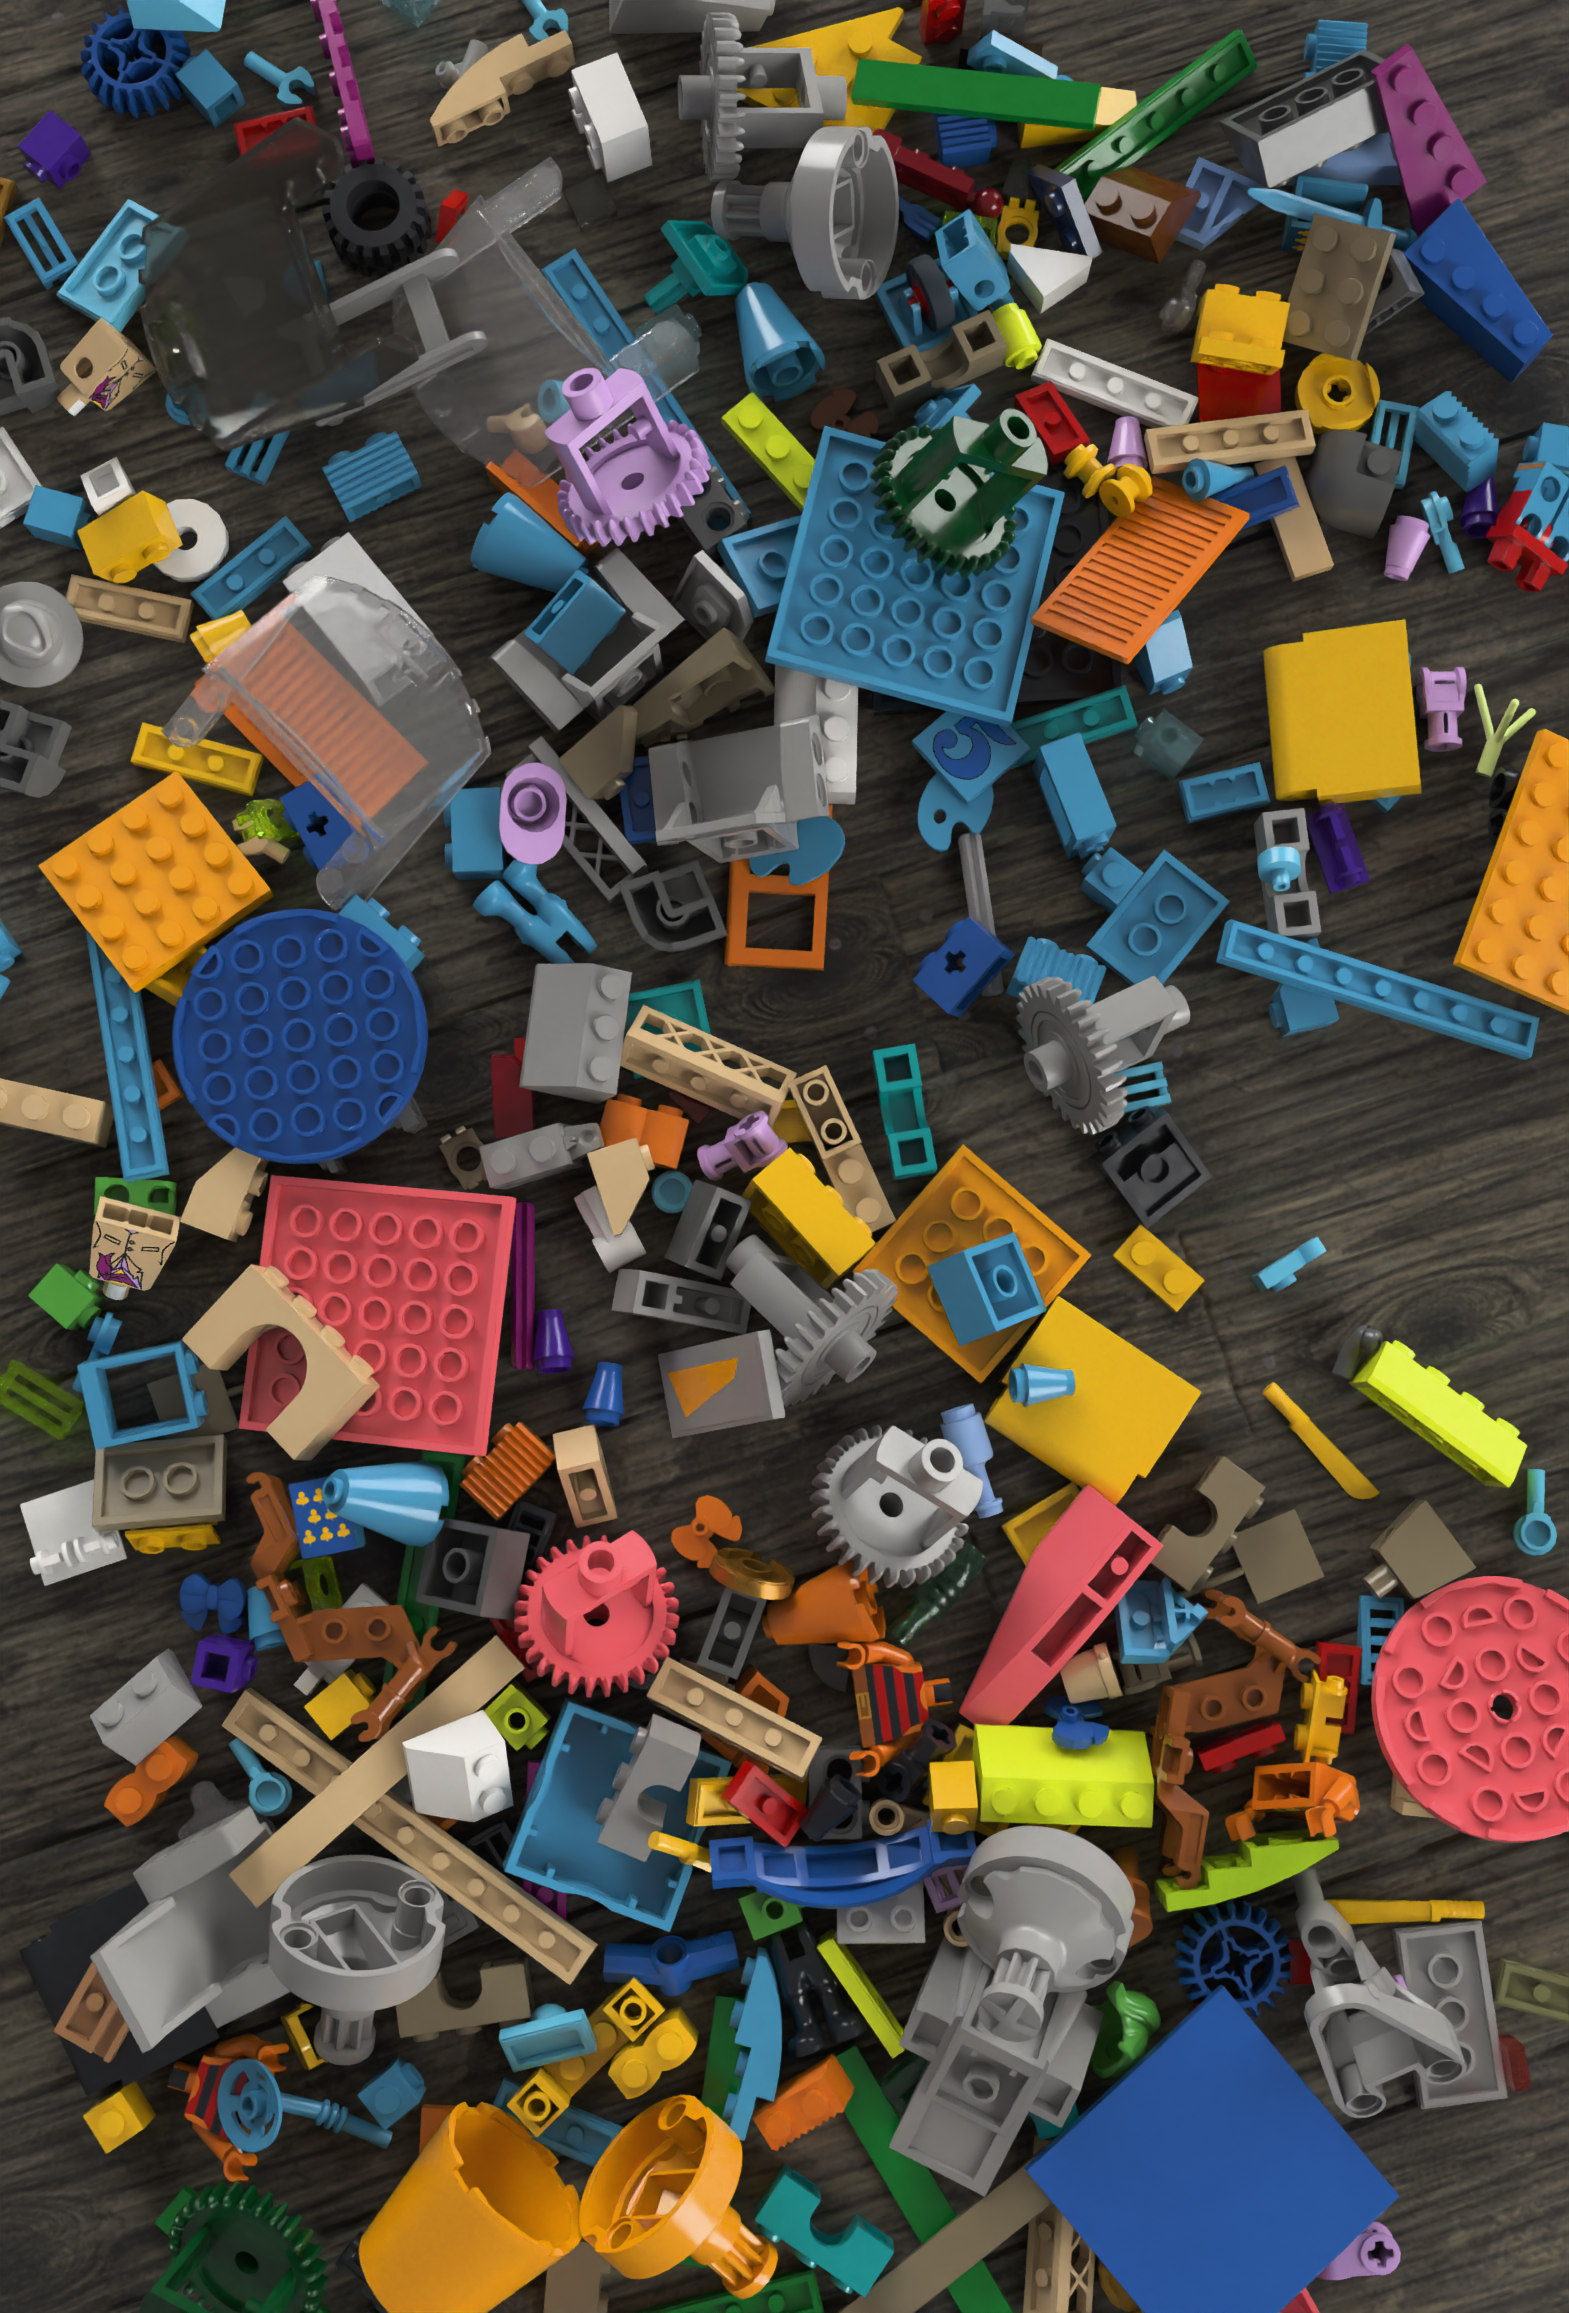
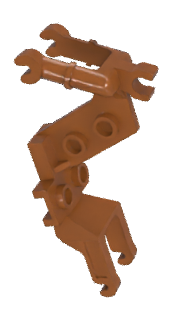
[246,1472,458,1742]
[1148,1588,1321,1889]

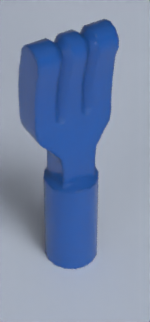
[899,195,943,242]

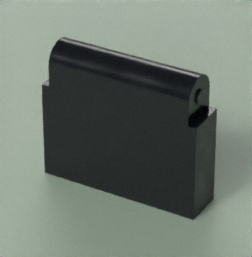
[19,1879,229,2095]

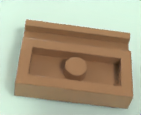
[53,1961,130,2063]

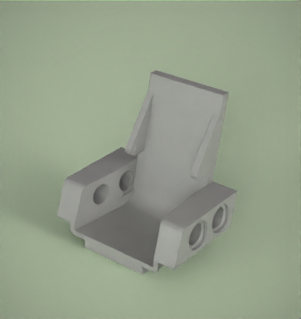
[487,548,685,734]
[648,714,830,863]
[90,1806,291,2053]
[889,1935,1104,2197]

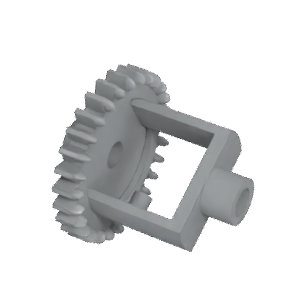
[678,12,847,182]
[1016,976,1190,1135]
[726,1235,899,1407]
[810,1425,983,1588]

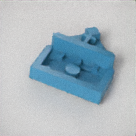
[1114,1576,1208,1664]

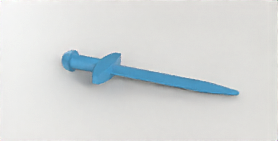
[1247,188,1418,253]

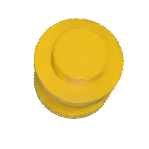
[1063,444,1117,498]
[1099,463,1152,518]

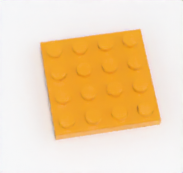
[38,771,274,993]
[852,1144,1092,1384]

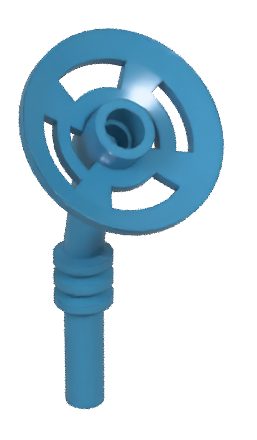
[217,2058,393,2152]

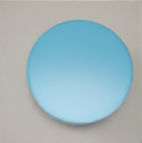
[652,1171,693,1214]

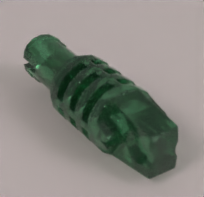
[887,1541,988,1646]

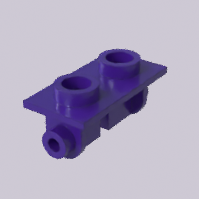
[1305,802,1370,894]

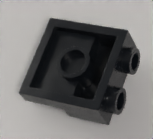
[1090,1106,1212,1228]

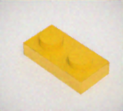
[1111,1224,1205,1312]

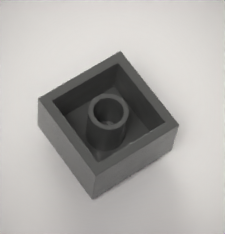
[415,1517,530,1620]

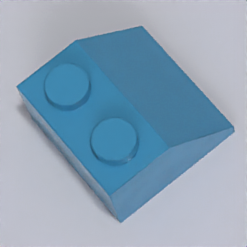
[927,1232,1047,1346]

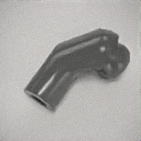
[1331,1324,1383,1381]

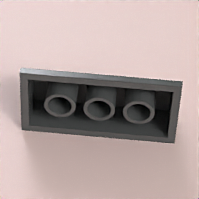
[1220,49,1388,189]

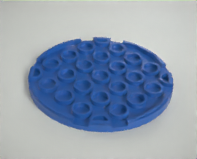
[172,909,428,1164]

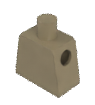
[1363,1499,1476,1599]

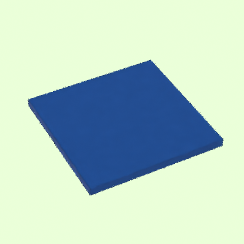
[1024,1985,1400,2313]

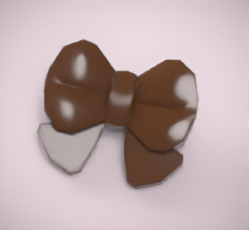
[810,388,879,438]

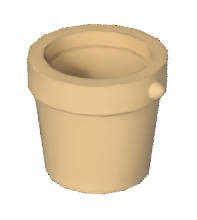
[1060,1642,1123,1704]

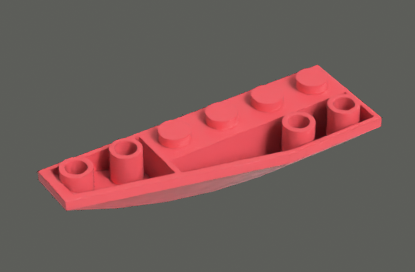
[959,1484,1164,1725]

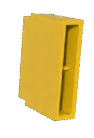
[1263,619,1422,806]
[983,1296,1202,1506]

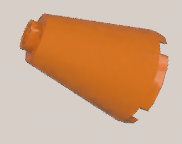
[761,1560,886,1645]

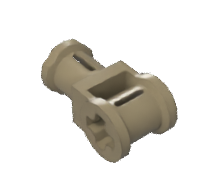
[1110,1632,1203,1695]

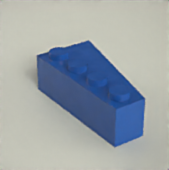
[1392,197,1553,383]

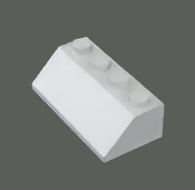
[774,665,858,804]

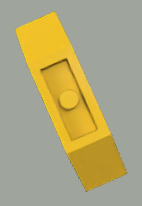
[507,1976,665,2138]

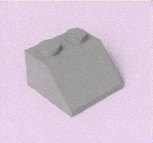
[90,1648,203,1766]

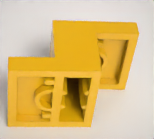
[1190,284,1290,376]

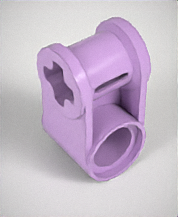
[1317,2221,1401,2280]

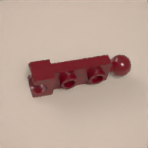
[872,128,1004,222]

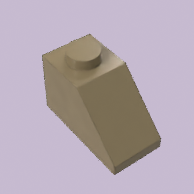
[558,705,638,800]

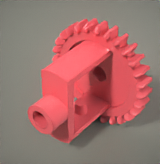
[514,1530,679,1698]

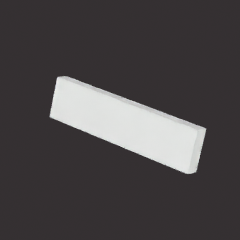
[1031,338,1199,428]

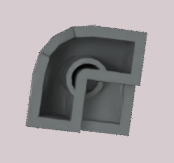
[0,317,60,416]
[1305,430,1403,540]
[0,700,72,798]
[619,860,727,952]

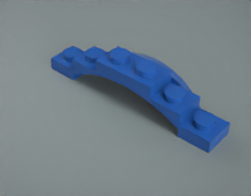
[709,1820,976,1909]

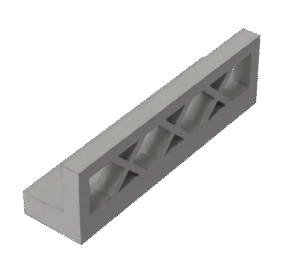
[505,736,648,903]

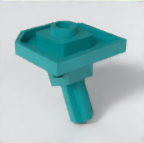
[644,220,748,315]

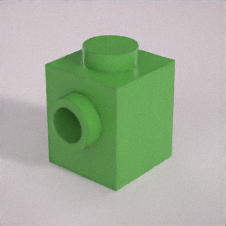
[28,1263,106,1331]
[738,1887,806,1941]

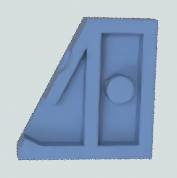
[1175,157,1270,251]

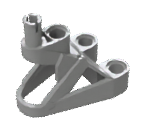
[1291,1868,1467,2118]

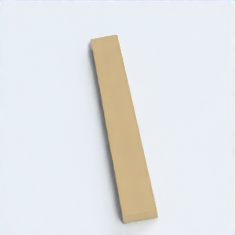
[229,1635,525,1908]

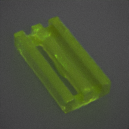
[0,1359,86,1440]

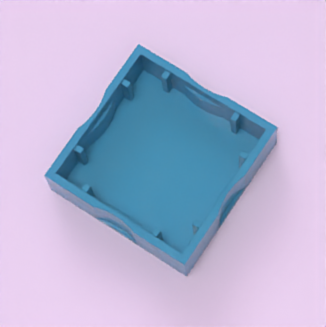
[503,1698,732,1932]

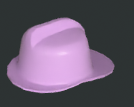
[499,763,567,865]

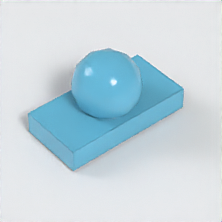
[499,2003,597,2072]

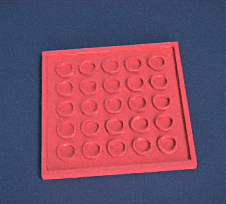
[239,1175,517,1456]

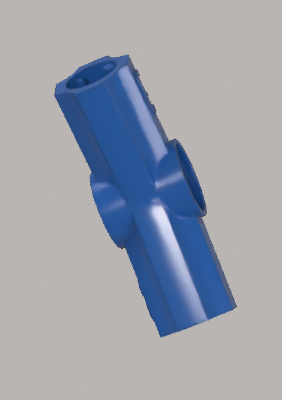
[603,1930,740,1996]

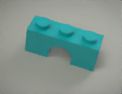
[871,1044,937,1181]
[754,2162,894,2298]

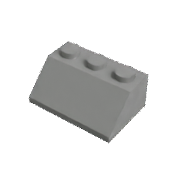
[519,963,632,1104]

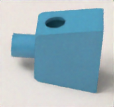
[935,209,1014,313]

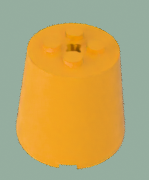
[359,2102,582,2313]

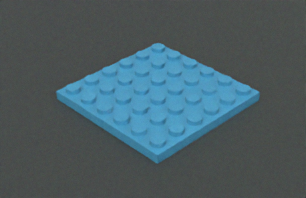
[764,426,1065,728]

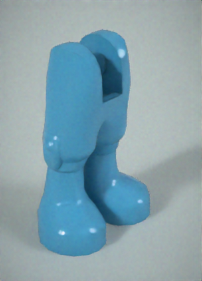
[473,859,597,964]

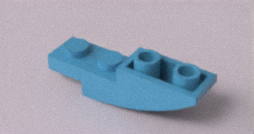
[722,1947,782,2141]

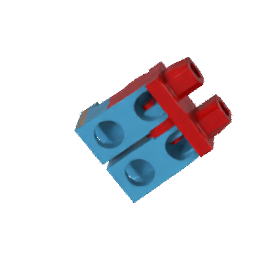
[1486,460,1569,592]

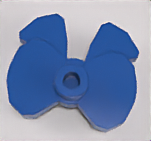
[180,1572,247,1634]
[1044,1696,1110,1749]

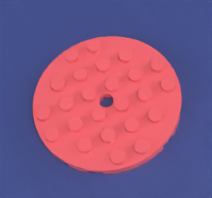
[1371,1576,1569,1843]

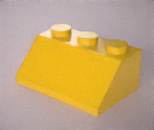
[741,1147,876,1290]

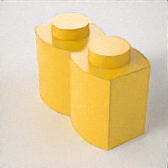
[608,2007,699,2099]

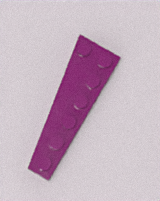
[310,0,376,169]

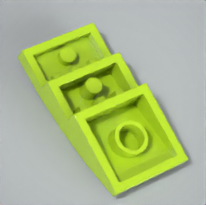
[1153,1828,1339,1912]

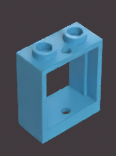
[1032,732,1117,860]
[77,1340,209,1450]

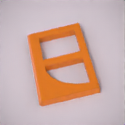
[724,805,833,971]

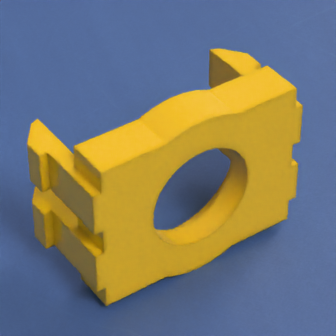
[996,197,1039,260]
[280,2003,328,2070]

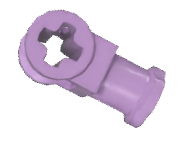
[1416,667,1467,752]
[697,1110,788,1181]

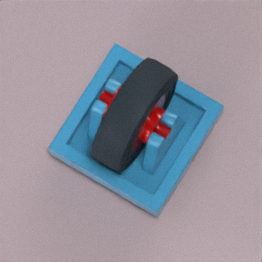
[874,254,978,352]

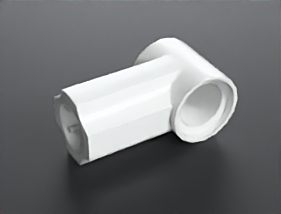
[574,1185,647,1273]

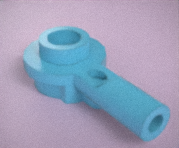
[1420,491,1465,574]
[1512,1469,1557,1556]
[228,1738,292,1816]

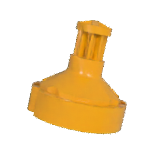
[579,2095,778,2299]

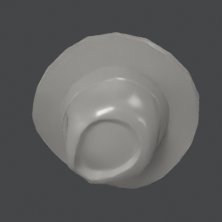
[0,581,84,688]

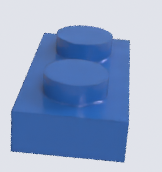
[620,756,656,845]

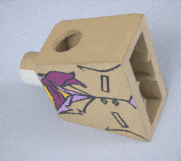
[56,317,157,416]
[89,1196,181,1300]

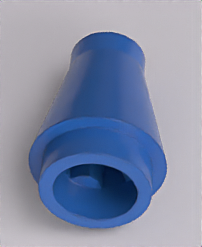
[582,1362,624,1427]

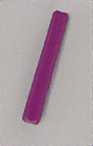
[511,1202,535,1370]

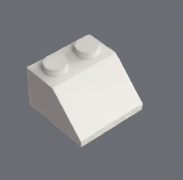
[402,1710,513,1822]

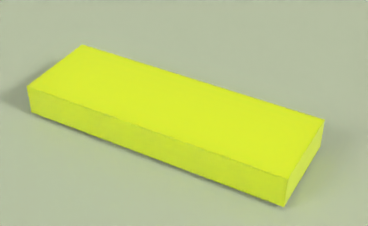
[817,1928,905,2059]

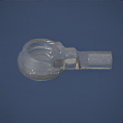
[1159,260,1207,334]

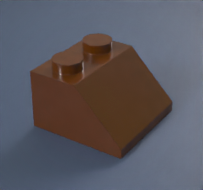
[1085,166,1201,265]

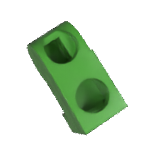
[94,1177,177,1216]

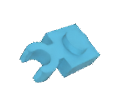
[1251,1237,1326,1293]

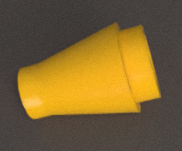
[189,609,255,664]

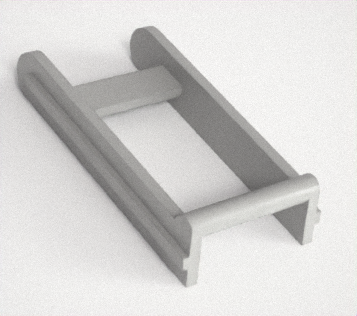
[277,248,488,427]

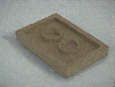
[1283,213,1396,361]
[92,1434,227,1532]

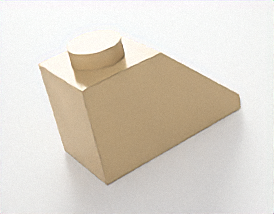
[587,1138,655,1237]
[553,1424,618,1528]

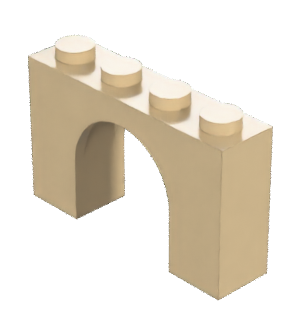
[182,1264,380,1460]

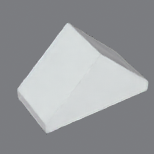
[1007,244,1092,314]
[80,457,137,517]

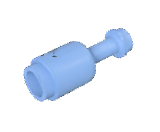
[940,1403,1003,1519]

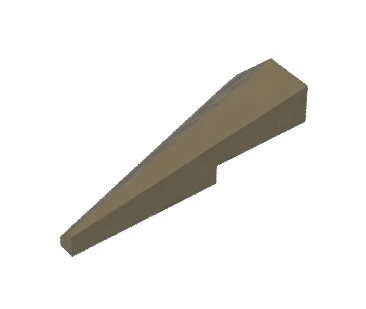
[632,627,776,750]

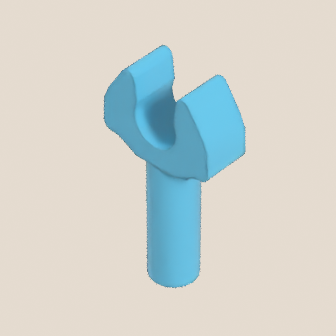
[521,0,570,44]
[244,51,317,111]

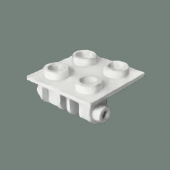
[20,1479,127,1586]
[837,1881,925,1944]

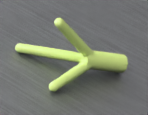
[1474,684,1536,778]

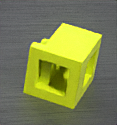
[484,1680,551,1751]

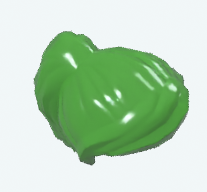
[1090,1981,1161,2079]

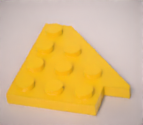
[737,7,923,134]

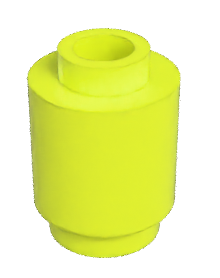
[992,303,1042,369]

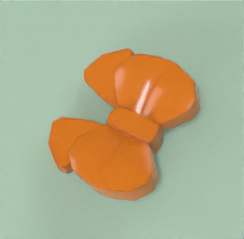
[671,1495,743,1568]

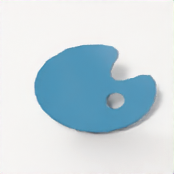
[917,773,994,852]
[749,816,845,886]

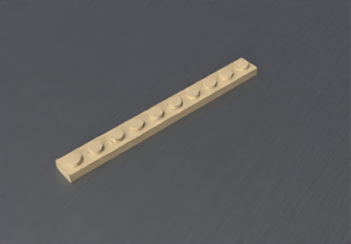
[221,1688,598,1985]

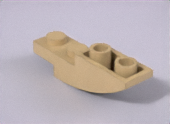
[430,30,576,147]
[788,1065,896,1232]

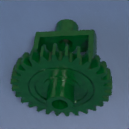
[870,409,1048,578]
[140,2181,329,2313]

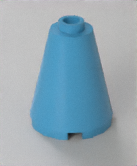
[734,282,826,402]
[470,492,591,593]
[322,1460,449,1547]

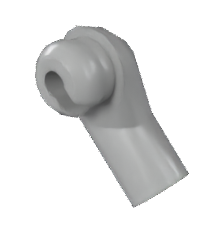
[435,39,489,90]

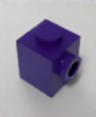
[18,110,91,190]
[190,1634,258,1693]

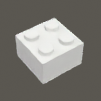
[568,53,652,183]

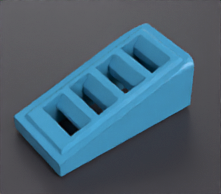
[1357,1595,1404,1685]

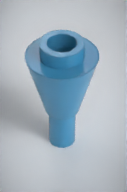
[1182,458,1254,501]

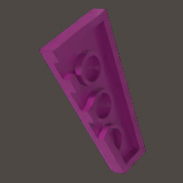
[1371,44,1487,234]

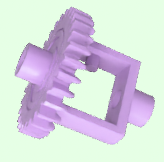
[544,368,711,547]

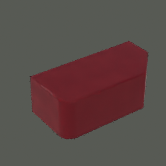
[491,1054,535,1138]

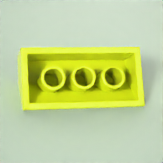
[1349,1340,1527,1488]
[972,1724,1154,1828]

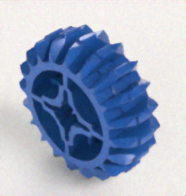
[80,5,191,119]
[1174,1899,1293,2018]

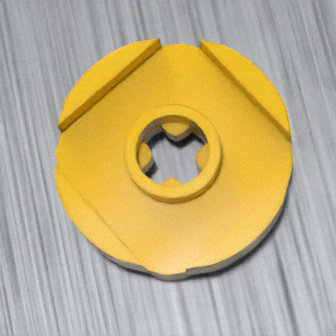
[1295,353,1380,434]

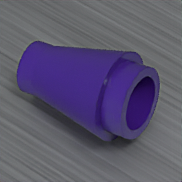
[1460,476,1500,538]
[532,1309,575,1374]

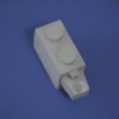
[479,1123,605,1190]

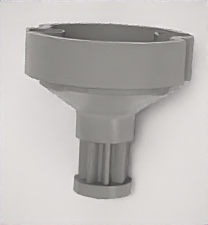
[711,126,899,300]
[957,1826,1136,2042]
[268,1855,446,2066]

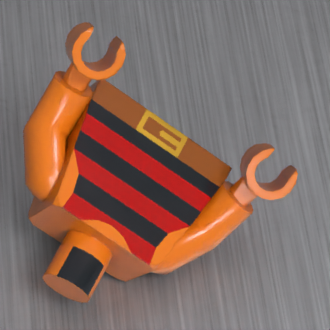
[836,1641,952,1778]
[1225,1762,1360,1842]
[168,2033,289,2182]

